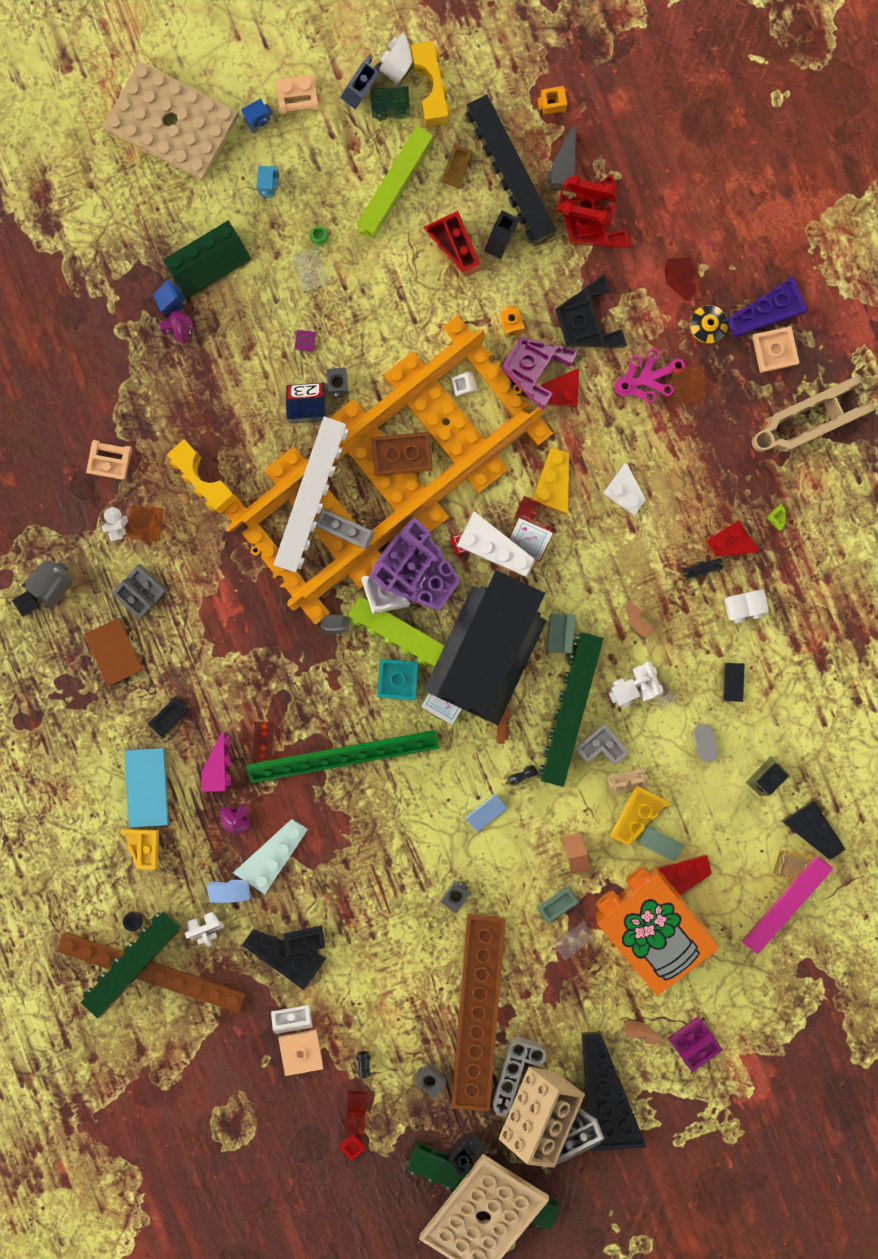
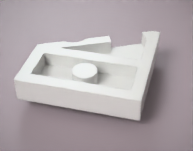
[603,463,646,516]

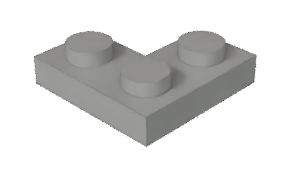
[575,723,629,765]

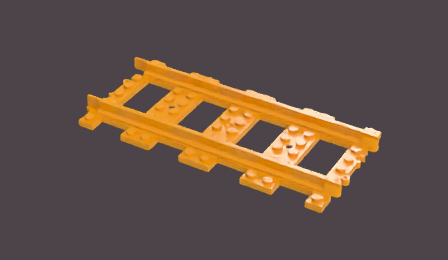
[224,315,553,625]

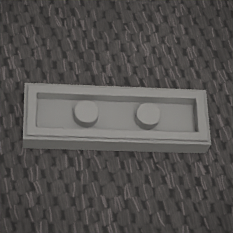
[316,509,375,550]

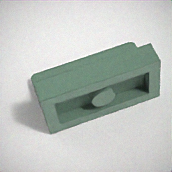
[547,613,575,653]

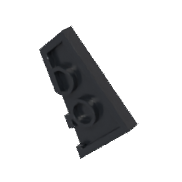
[781,800,846,860]

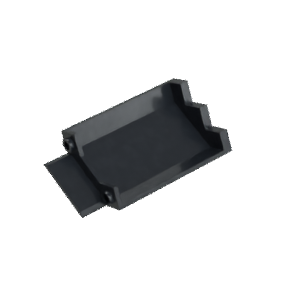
[424,570,547,726]

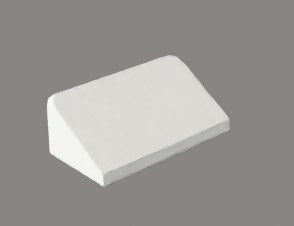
[271,1005,313,1034]

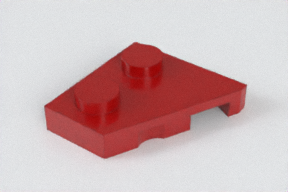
[706,520,759,557]

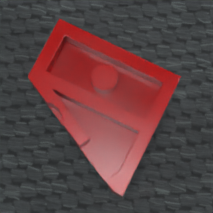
[540,369,579,407]

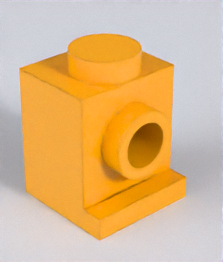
[537,86,567,115]
[499,305,525,338]

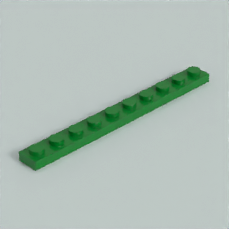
[246,730,439,783]

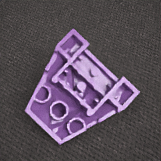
[369,518,461,611]

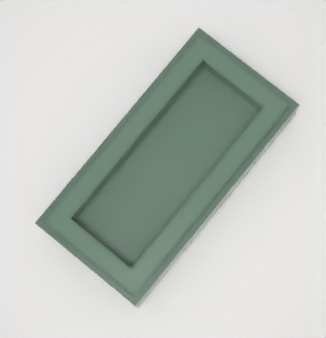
[537,886,579,924]

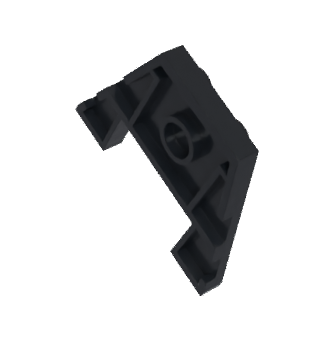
[555,275,627,348]

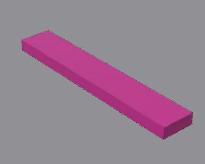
[742,855,833,954]

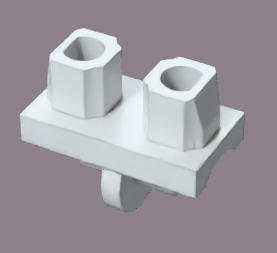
[102,507,128,541]
[633,662,664,701]
[185,912,224,947]

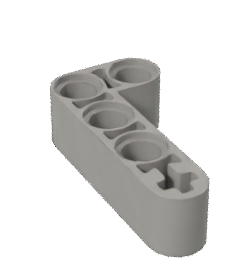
[493,1037,546,1116]

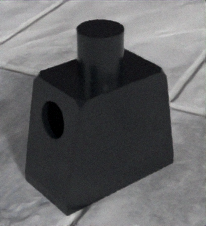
[746,756,789,796]

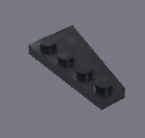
[242,928,327,990]

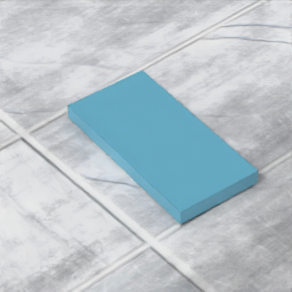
[125,748,169,827]

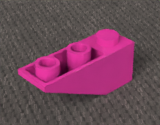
[201,732,231,792]

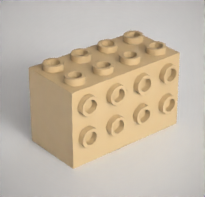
[499,1067,585,1168]

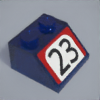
[286,383,327,424]

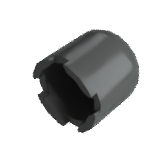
[21,560,72,609]

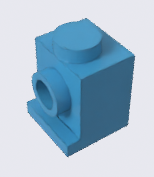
[257,165,280,198]

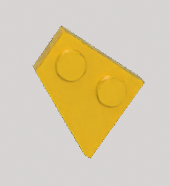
[121,828,159,870]

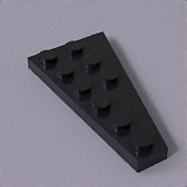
[581,1031,647,1151]

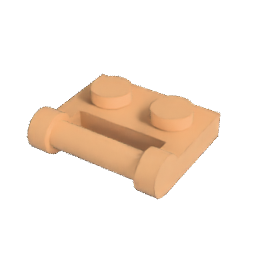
[276,75,319,115]
[86,440,132,481]

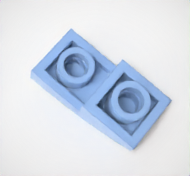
[207,879,251,903]

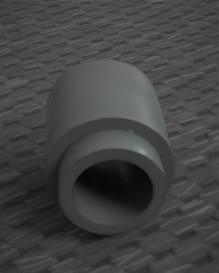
[321,614,348,634]

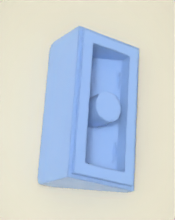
[466,793,507,832]

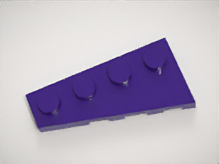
[727,277,807,338]

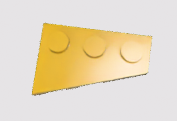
[531,447,569,514]
[610,785,670,846]

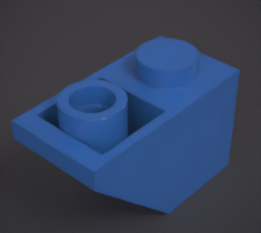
[153,280,186,317]

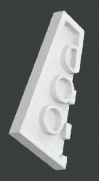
[457,512,535,578]

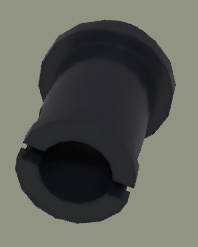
[356,1051,371,1078]

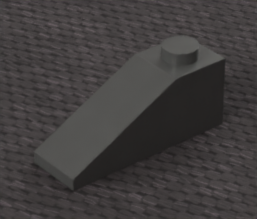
[547,126,576,190]

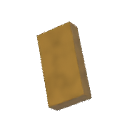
[442,144,472,189]

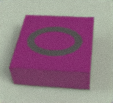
[295,330,316,352]

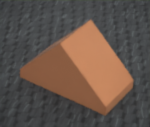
[562,832,590,875]

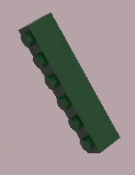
[80,911,182,1019]

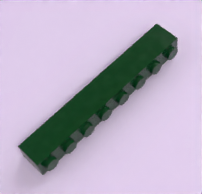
[538,632,604,787]
[407,1141,560,1230]

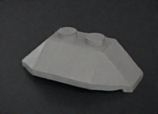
[542,1108,604,1169]

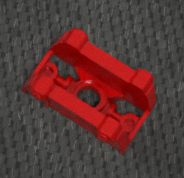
[556,175,618,226]

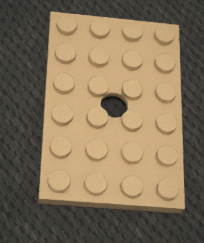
[103,61,239,181]
[419,1154,549,1259]

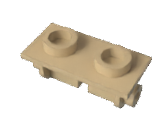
[606,768,648,795]

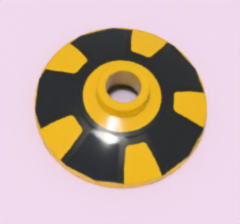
[690,305,728,343]

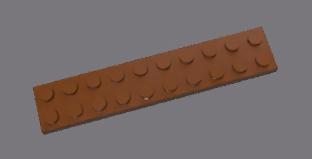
[451,914,506,1112]

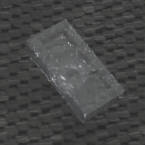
[553,921,595,961]

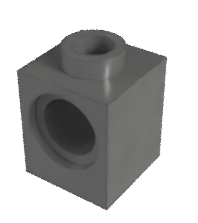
[327,367,349,398]
[440,880,470,913]
[415,1063,446,1098]

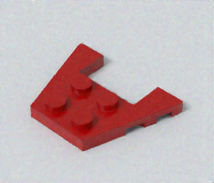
[563,174,631,248]

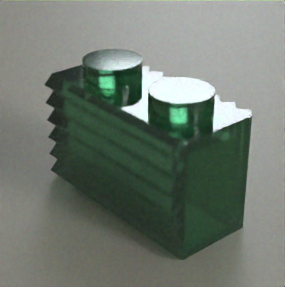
[370,86,410,120]

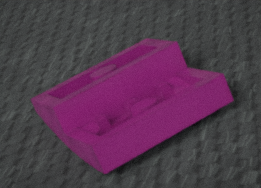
[668,1016,723,1072]

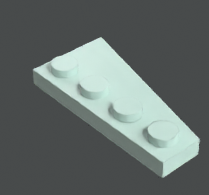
[233,819,308,894]

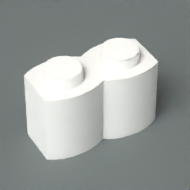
[724,589,769,623]

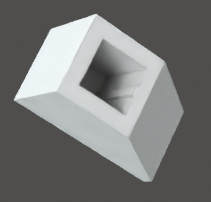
[379,33,413,84]

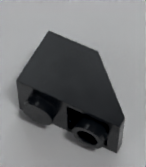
[484,210,519,260]
[448,1133,486,1177]

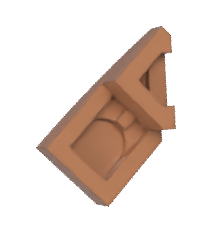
[626,601,654,638]
[624,1020,662,1044]

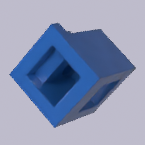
[241,98,273,133]

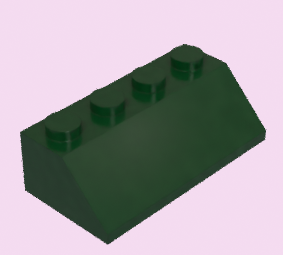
[163,220,252,299]

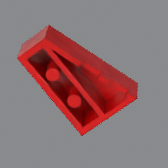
[423,211,482,277]

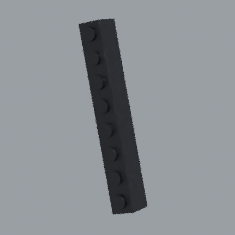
[465,94,557,246]

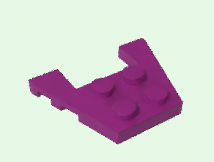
[502,337,579,410]

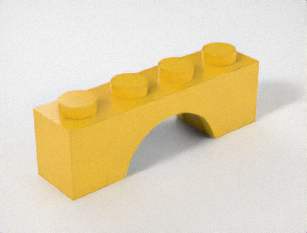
[411,41,451,127]
[167,439,238,514]

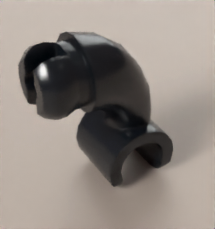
[508,765,538,785]

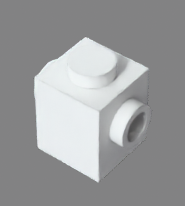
[608,678,640,707]

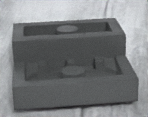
[112,564,168,620]

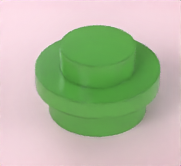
[310,226,329,246]

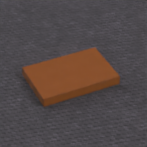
[372,432,433,476]
[84,618,144,686]

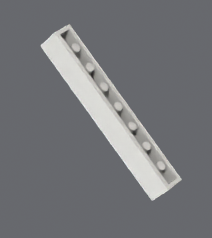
[274,416,348,573]

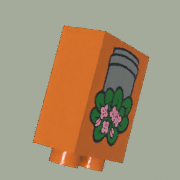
[596,866,719,997]

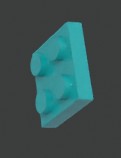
[377,659,418,700]

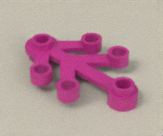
[615,349,686,404]

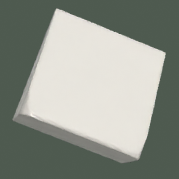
[451,372,478,396]

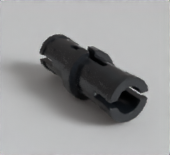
[683,558,724,580]

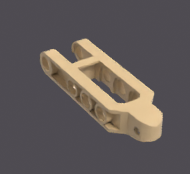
[752,375,875,452]

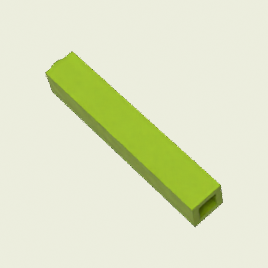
[357,126,433,239]

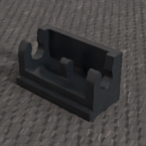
[283,925,325,956]

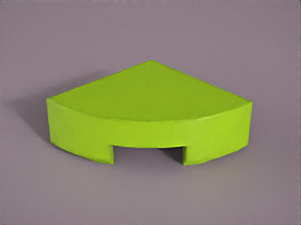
[766,504,786,531]

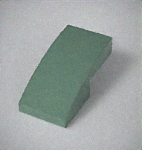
[639,826,684,862]

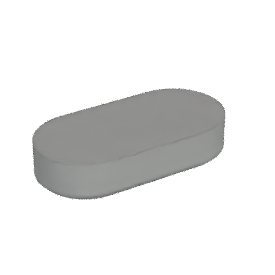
[693,724,718,762]

